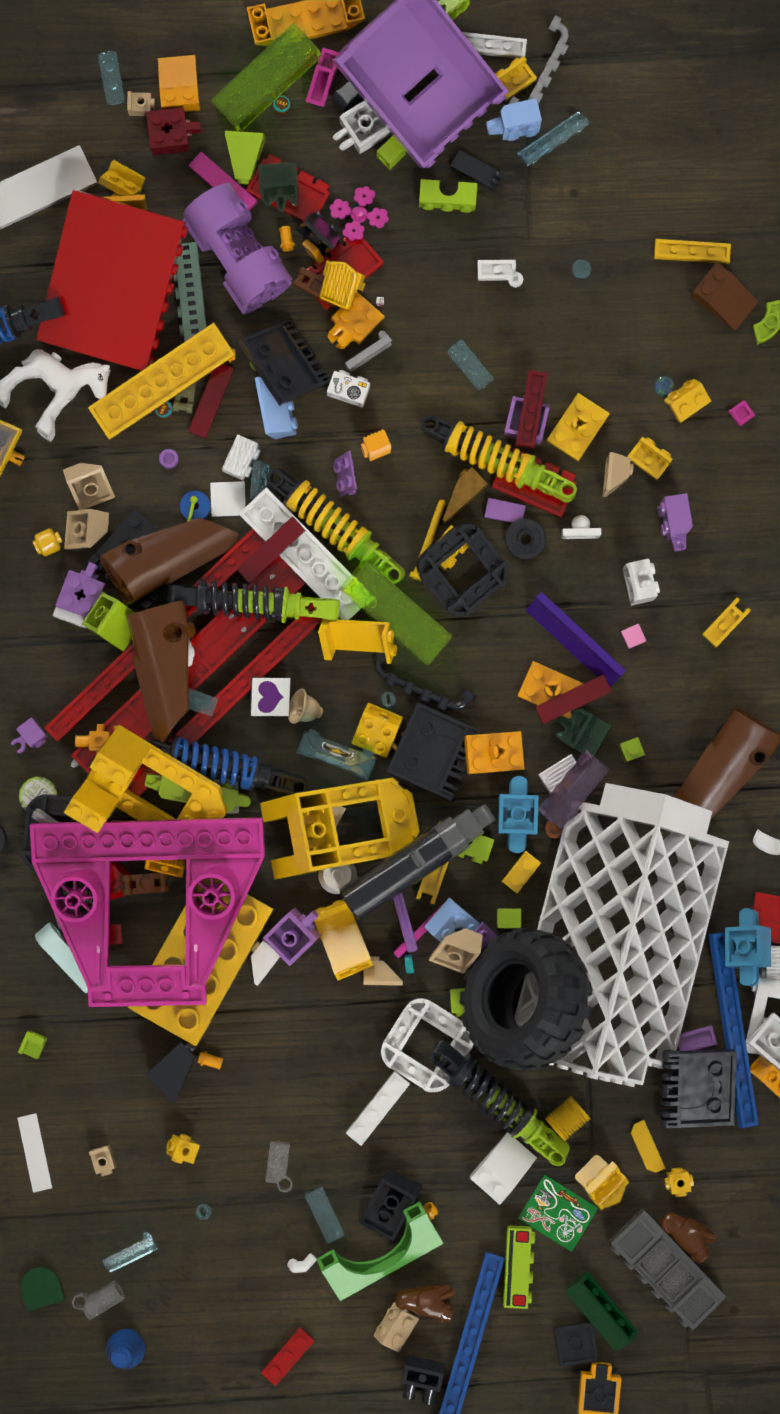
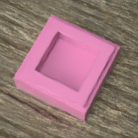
[621,624,646,649]

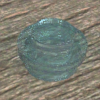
[572,260,591,279]

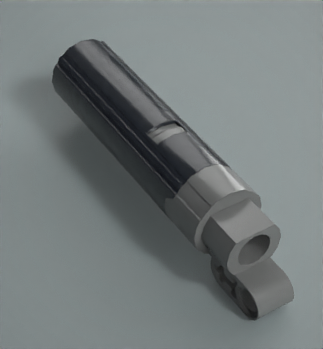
[339,804,496,920]

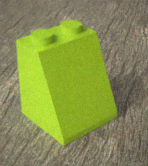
[82,592,135,652]

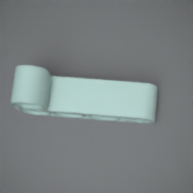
[35,922,88,994]

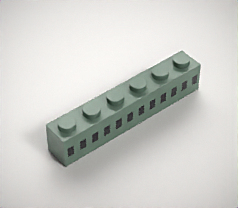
[174,242,207,344]

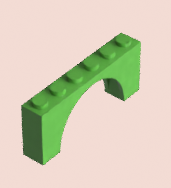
[317,1201,443,1301]

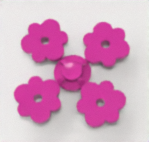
[329,186,389,241]

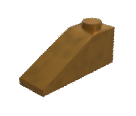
[442,467,487,525]

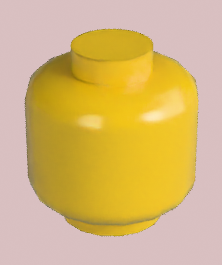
[33,528,63,556]

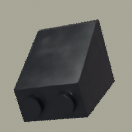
[146,1040,197,1104]

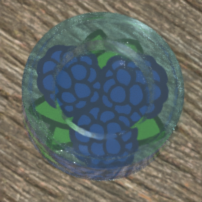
[654,376,674,396]

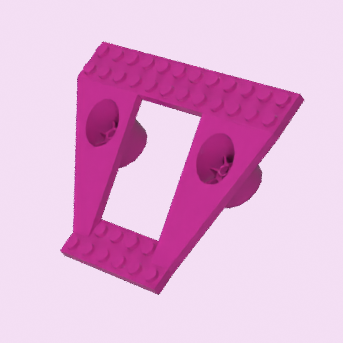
[30,817,265,1007]

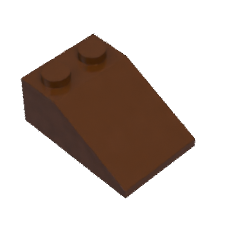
[691,262,758,331]

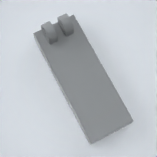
[345,331,392,373]

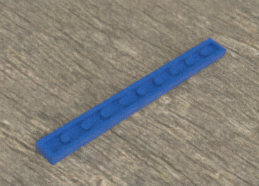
[709,932,759,1128]
[439,1252,505,1414]

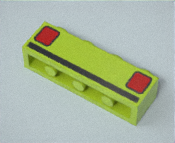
[503,1225,535,1309]

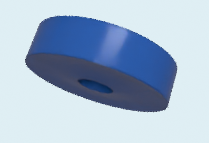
[180,491,211,520]

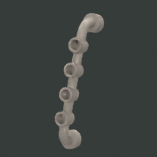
[509,15,569,104]

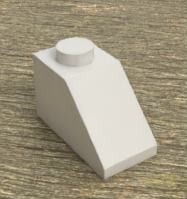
[251,940,280,986]

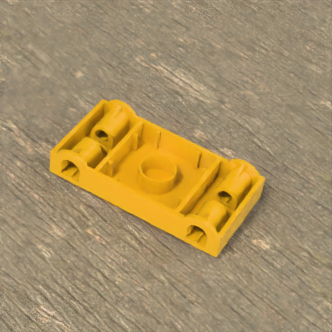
[128,877,274,1046]

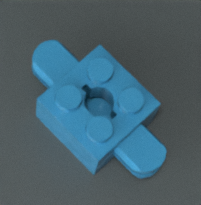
[497,776,539,853]
[725,908,771,987]

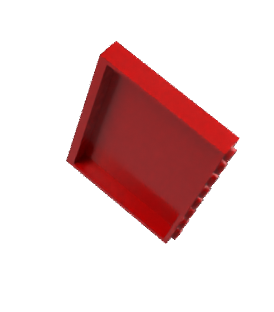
[36,190,188,371]

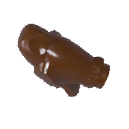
[659,1212,717,1264]
[395,1285,455,1323]

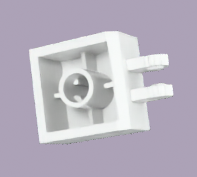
[333,101,392,154]
[623,559,660,605]

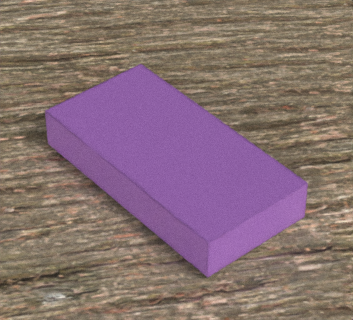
[484,498,525,523]
[677,1025,717,1051]

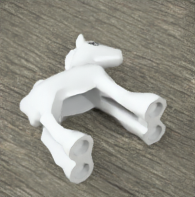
[0,349,111,442]

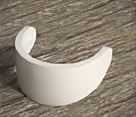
[753,829,780,855]

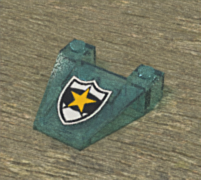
[297,729,377,780]

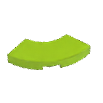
[752,300,780,345]

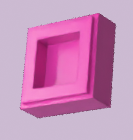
[728,400,755,427]

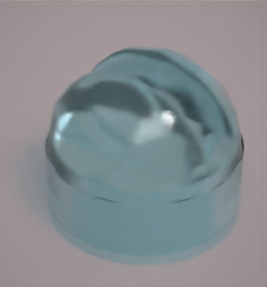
[381,692,396,708]
[195,1204,211,1220]

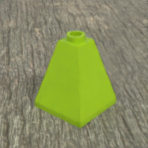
[225,131,266,184]

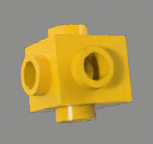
[166,1133,200,1164]
[664,1167,694,1197]

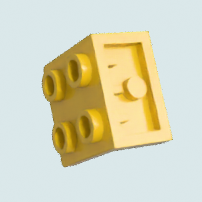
[352,702,403,758]

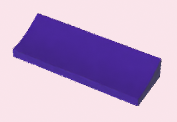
[526,592,626,687]

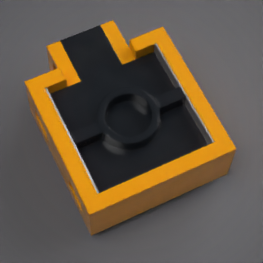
[577,1362,621,1414]

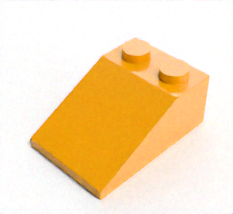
[158,55,200,112]

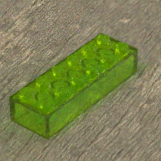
[211,23,322,132]
[338,560,453,666]

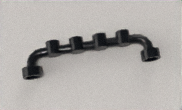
[373,652,477,711]

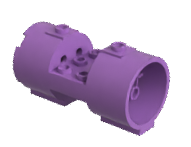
[182,183,292,314]

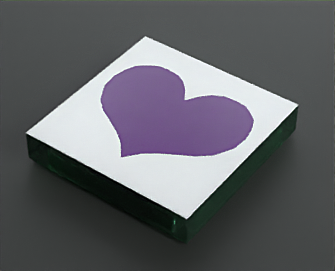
[250,677,290,716]

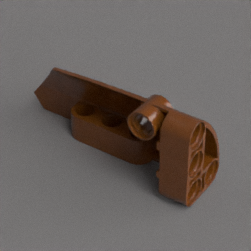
[100,518,239,605]
[126,600,196,743]
[674,706,780,818]

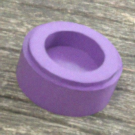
[159,449,179,469]

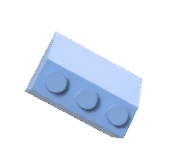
[255,377,298,439]

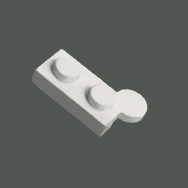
[478,260,523,288]

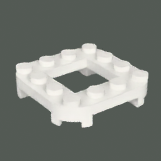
[381,998,473,1092]

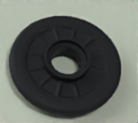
[505,518,546,560]

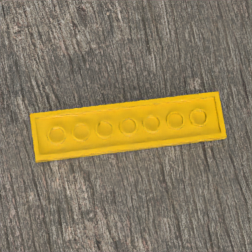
[88,323,235,440]

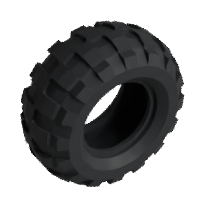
[460,928,593,1071]

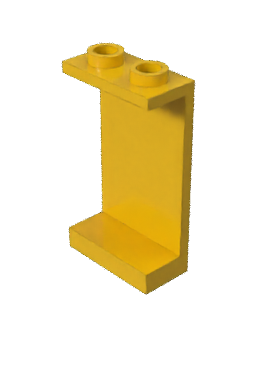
[318,619,397,664]
[314,900,374,980]

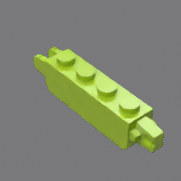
[144,774,251,812]

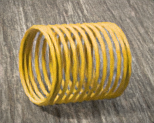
[545,1096,590,1141]

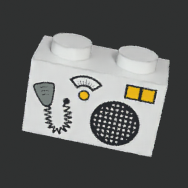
[327,370,370,408]

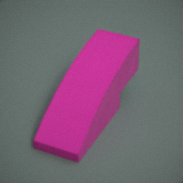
[306,48,340,107]

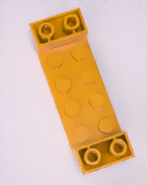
[247,0,365,47]

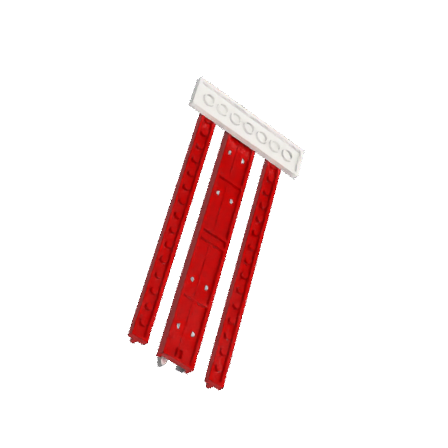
[44,488,373,797]

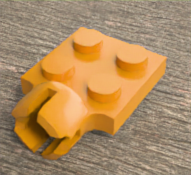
[328,292,385,349]

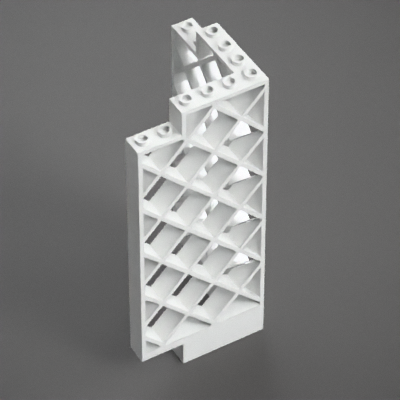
[514,783,729,1087]

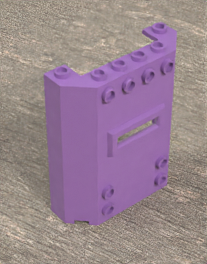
[332,0,508,168]

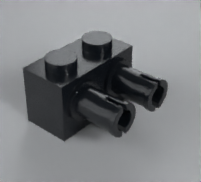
[401,1355,446,1405]

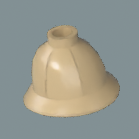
[288,689,323,724]

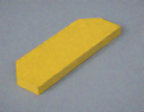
[631,1120,665,1173]

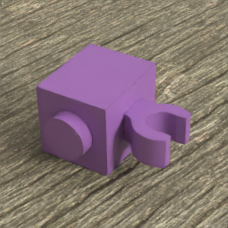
[11,717,48,754]

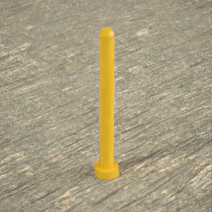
[409,500,446,581]

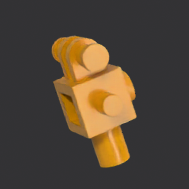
[75,724,123,755]

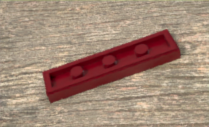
[188,364,234,439]
[515,370,548,449]
[237,517,306,583]
[534,674,612,724]

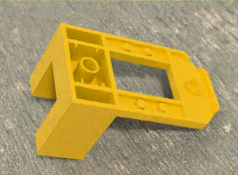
[64,725,228,833]
[260,778,420,879]

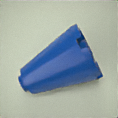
[106,1329,145,1369]

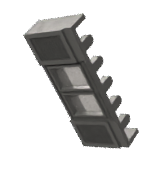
[609,1208,726,1330]

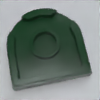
[21,1266,65,1312]

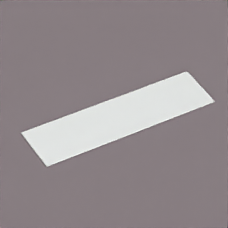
[17,1114,52,1192]

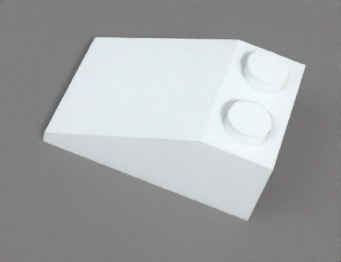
[470,1132,537,1204]

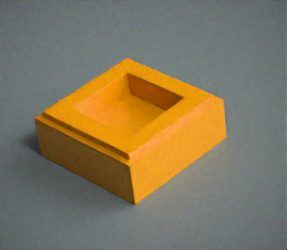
[302,239,324,264]

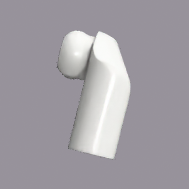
[287,1253,317,1273]

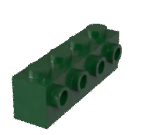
[565,1271,639,1352]

